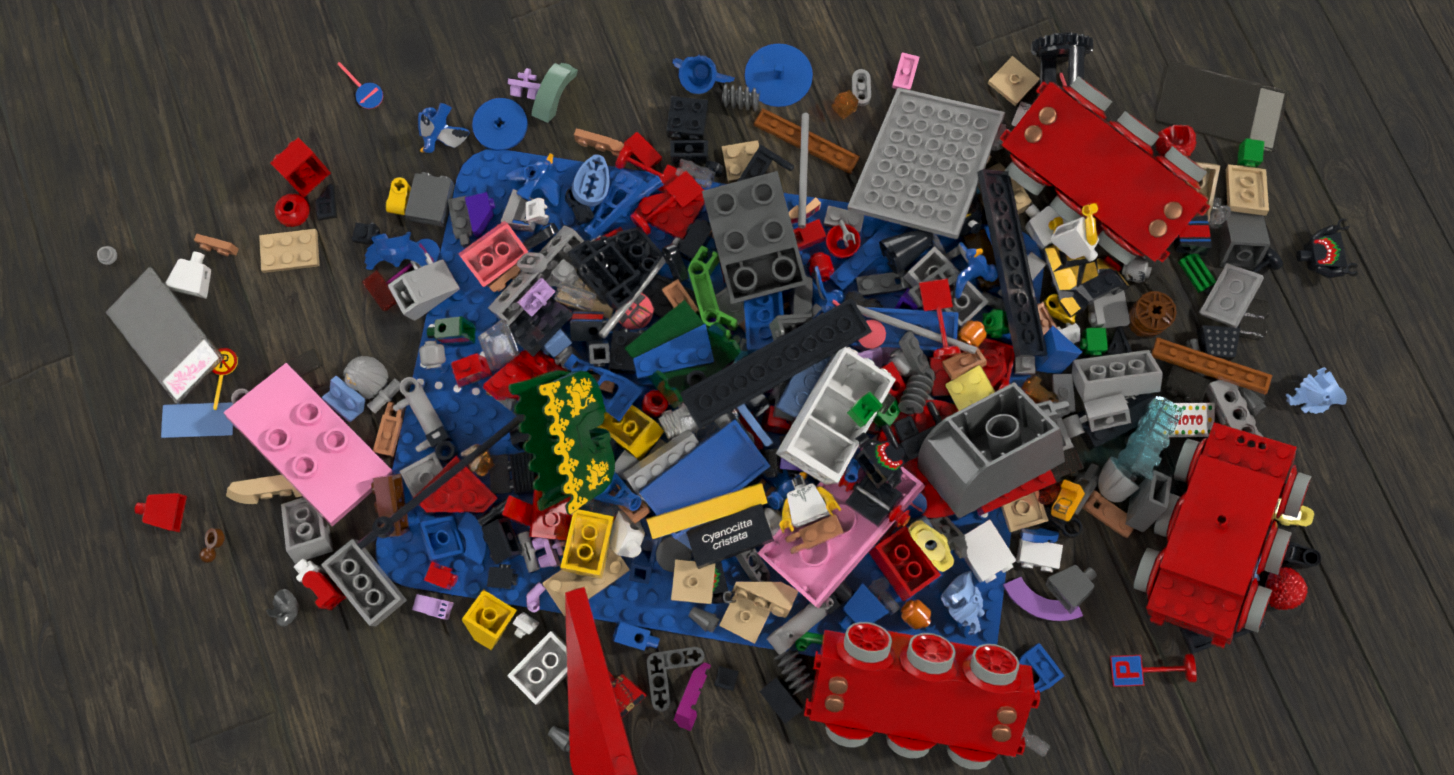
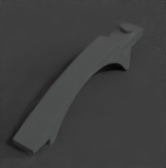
[768,276,813,422]

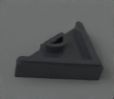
[1104,326,1132,356]

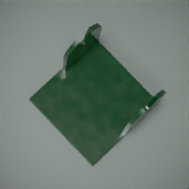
[624,300,741,409]

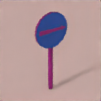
[387,239,440,284]

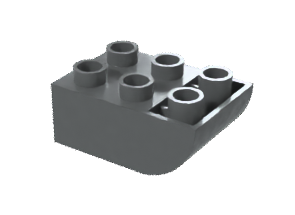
[702,171,808,304]
[918,382,1065,518]

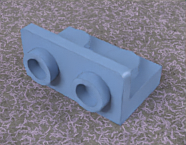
[322,376,365,422]

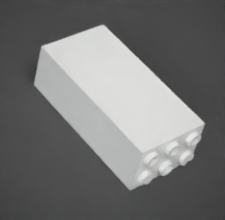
[776,347,896,485]

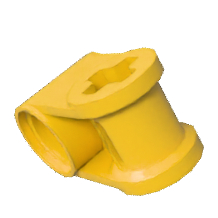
[386,177,411,215]
[1043,294,1076,325]

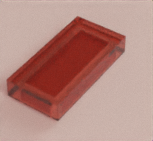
[362,270,397,312]

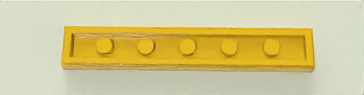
[646,483,767,539]

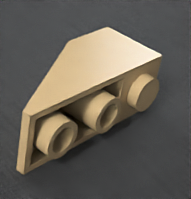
[732,582,798,618]

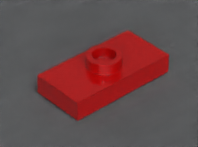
[929,357,951,396]

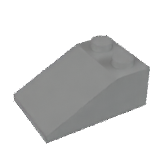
[281,497,333,563]

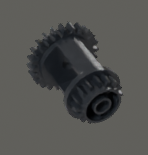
[1031,32,1093,99]

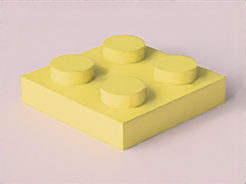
[945,365,995,411]

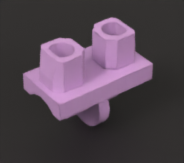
[508,68,541,100]
[517,278,555,316]
[532,538,566,568]

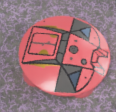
[616,293,654,329]

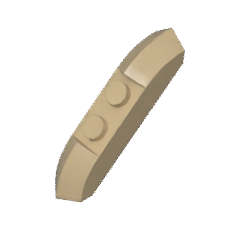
[226,475,302,504]

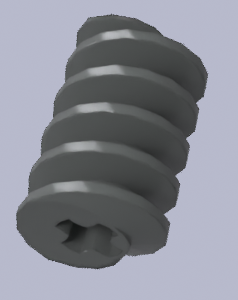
[721,84,760,112]
[898,371,934,415]
[774,649,814,695]

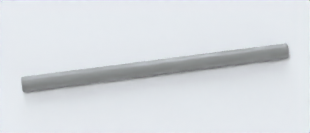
[798,113,809,228]
[599,237,681,338]
[857,305,977,354]

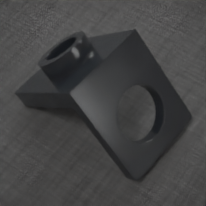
[745,394,770,419]

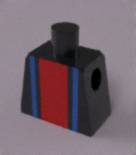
[1174,215,1212,256]
[570,310,615,341]

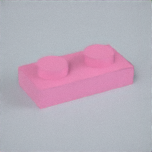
[892,52,919,90]

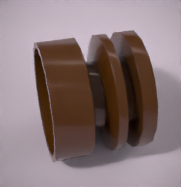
[1128,291,1177,338]

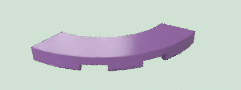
[1003,577,1083,621]

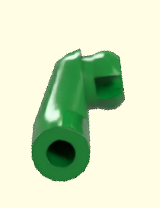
[795,632,824,651]

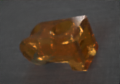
[1021,375,1059,404]

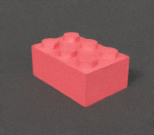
[459,221,528,287]

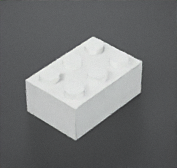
[507,631,567,705]

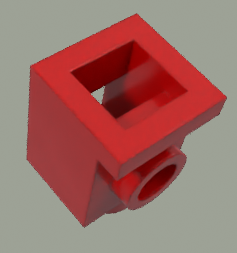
[424,562,458,590]

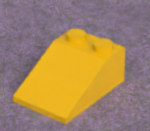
[597,405,665,461]
[560,509,614,579]

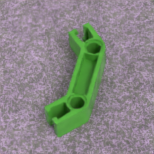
[688,246,738,340]

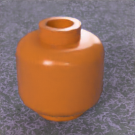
[957,321,986,347]
[901,600,931,630]

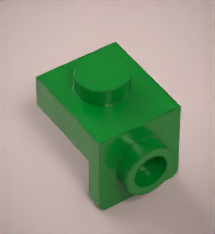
[847,392,883,428]

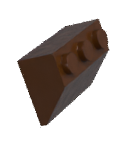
[371,473,410,537]

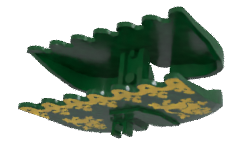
[508,370,615,515]

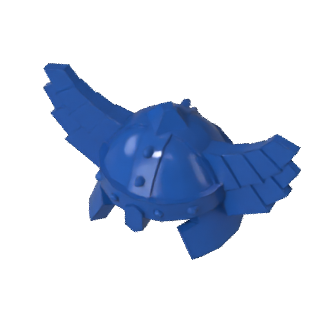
[672,55,735,94]
[364,232,428,270]

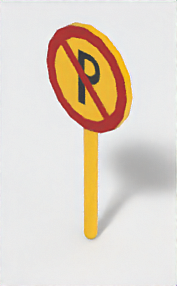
[210,348,238,410]

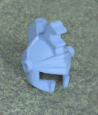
[1286,367,1347,414]
[941,571,985,635]

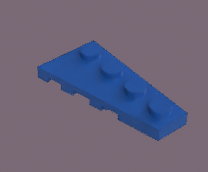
[633,324,714,379]

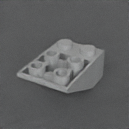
[388,259,460,321]

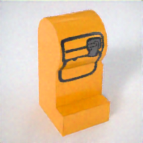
[1051,480,1085,521]

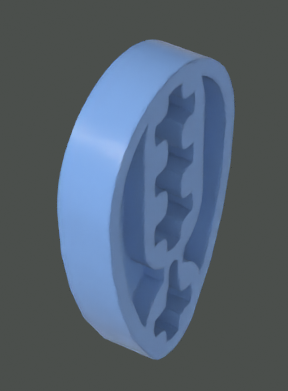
[572,155,609,206]

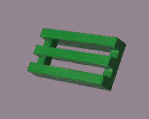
[1178,253,1216,293]

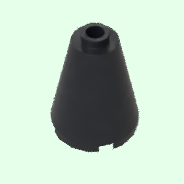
[879,229,934,274]

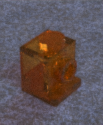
[831,89,859,120]
[461,444,495,476]

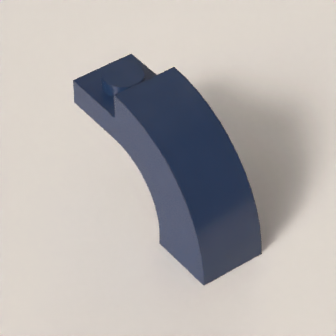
[629,515,660,584]

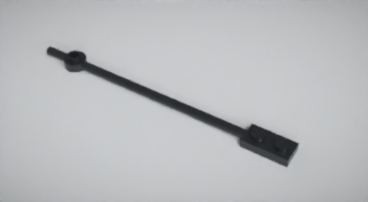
[356,411,524,550]

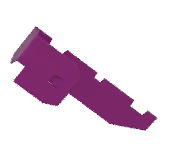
[673,662,711,731]

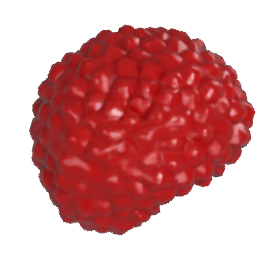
[1155,125,1196,157]
[1265,567,1308,610]

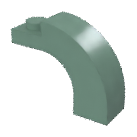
[531,63,578,123]

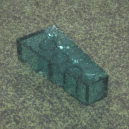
[1116,396,1184,481]

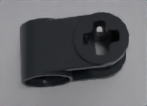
[1282,541,1321,568]

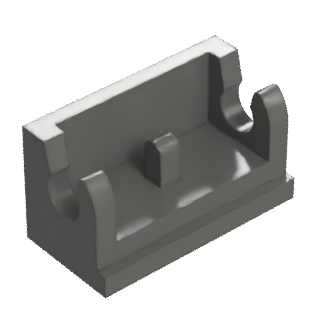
[769,313,812,341]

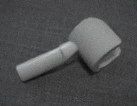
[839,220,856,247]

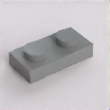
[824,206,864,234]

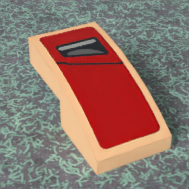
[789,198,821,224]

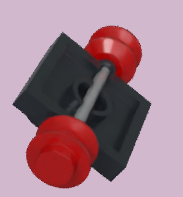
[838,471,911,528]

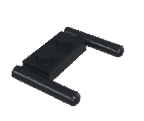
[737,144,794,182]
[882,401,942,463]

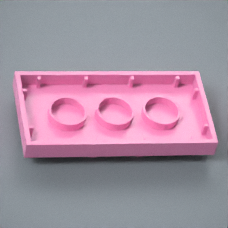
[224,363,392,526]
[757,446,925,608]

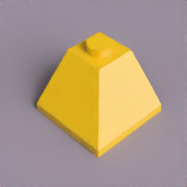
[462,589,517,650]

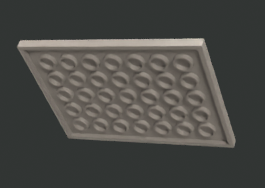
[848,88,1005,239]

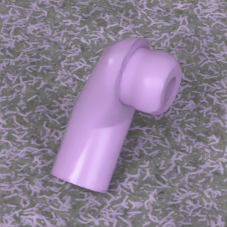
[526,582,546,612]

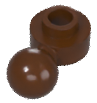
[200,528,225,563]

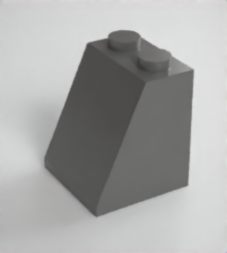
[1218,208,1270,269]

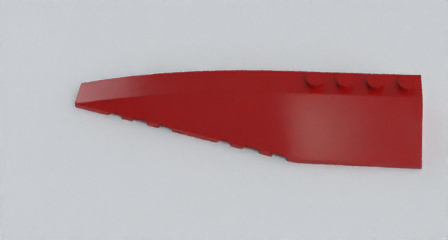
[565,586,638,775]

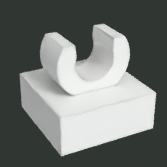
[526,198,548,222]
[1057,323,1080,344]
[513,612,539,638]

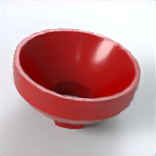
[275,194,310,227]
[826,224,861,258]

